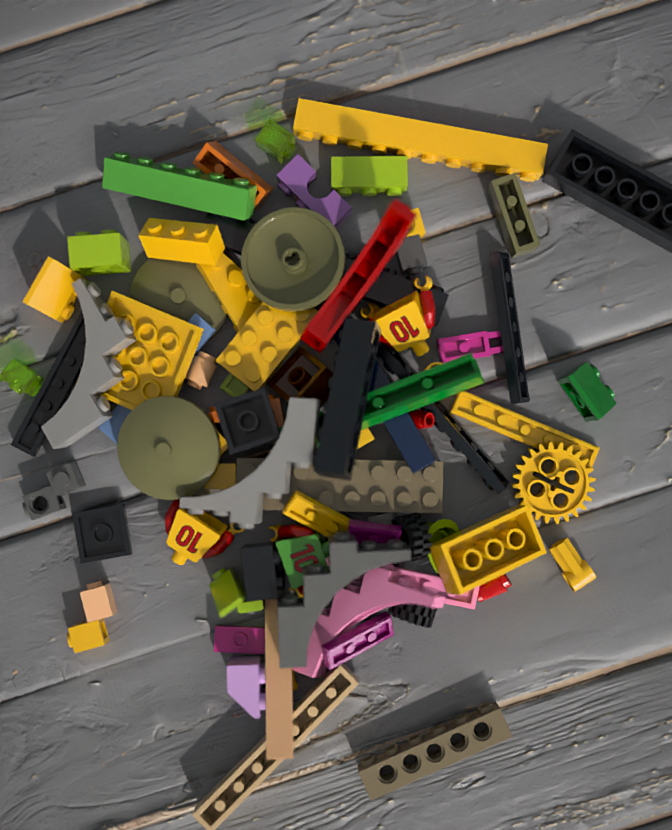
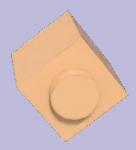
[80,580,118,622]

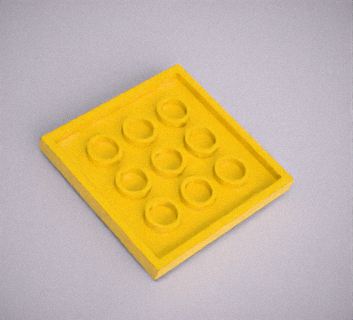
[76,291,204,410]

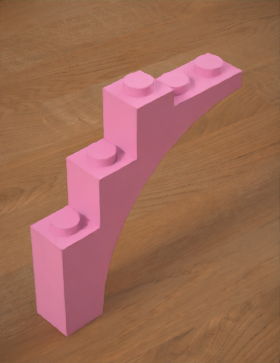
[292,563,445,678]

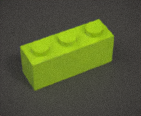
[331,156,408,197]

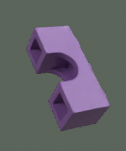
[276,154,352,228]

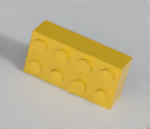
[216,302,318,391]
[429,505,547,595]

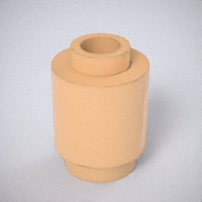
[185,351,217,390]

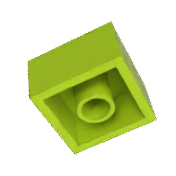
[67,229,132,277]

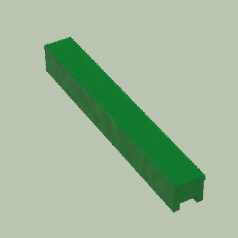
[279,352,485,446]

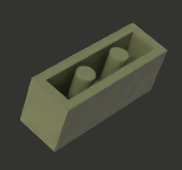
[487,173,540,259]

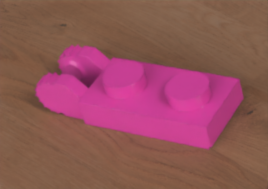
[436,331,504,363]

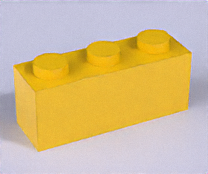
[138,218,225,266]

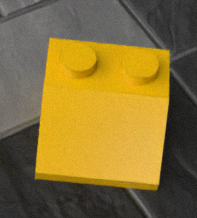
[22,256,87,323]

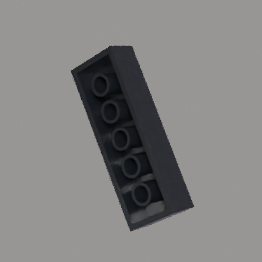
[542,129,672,253]

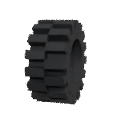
[392,513,432,563]
[387,603,437,628]

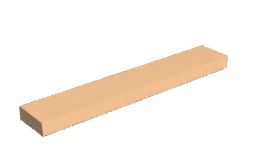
[265,599,294,760]

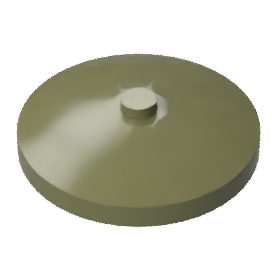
[241,207,345,312]
[130,258,228,342]
[117,396,221,500]

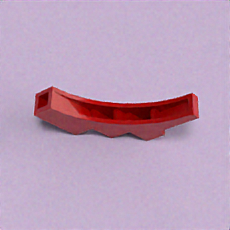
[300,198,418,354]

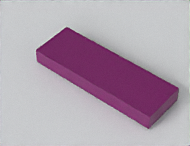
[321,611,394,670]

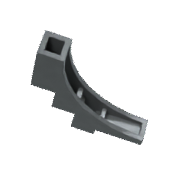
[277,531,411,668]

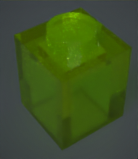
[255,119,296,163]

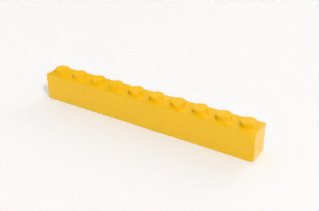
[293,98,548,182]

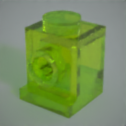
[0,358,44,397]

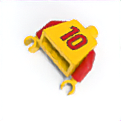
[360,275,435,356]
[164,494,245,565]

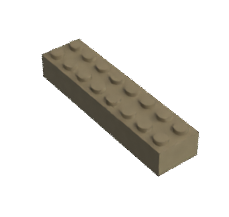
[236,458,443,513]

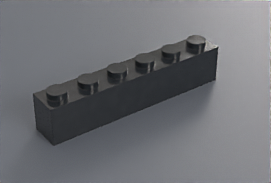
[312,318,381,481]

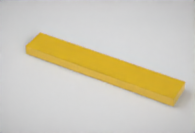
[450,391,600,467]

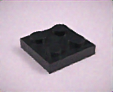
[72,504,133,564]

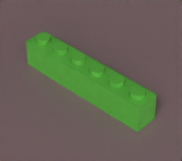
[102,151,257,221]

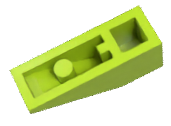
[209,567,246,617]

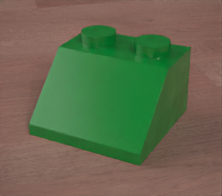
[557,362,617,422]

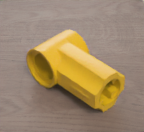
[548,537,596,592]

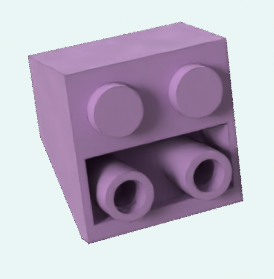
[227,655,266,719]

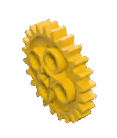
[511,441,596,524]

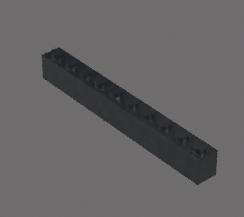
[204,212,449,326]

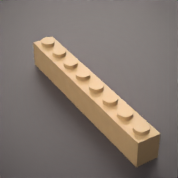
[192,663,359,830]

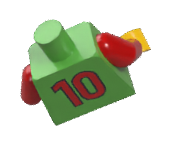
[268,524,329,597]

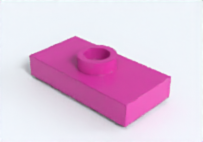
[214,625,265,654]

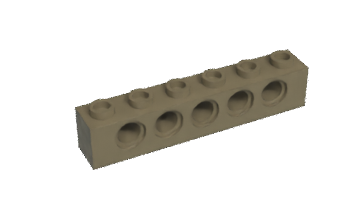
[358,702,513,801]

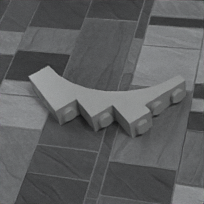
[41,278,137,449]
[180,398,321,528]

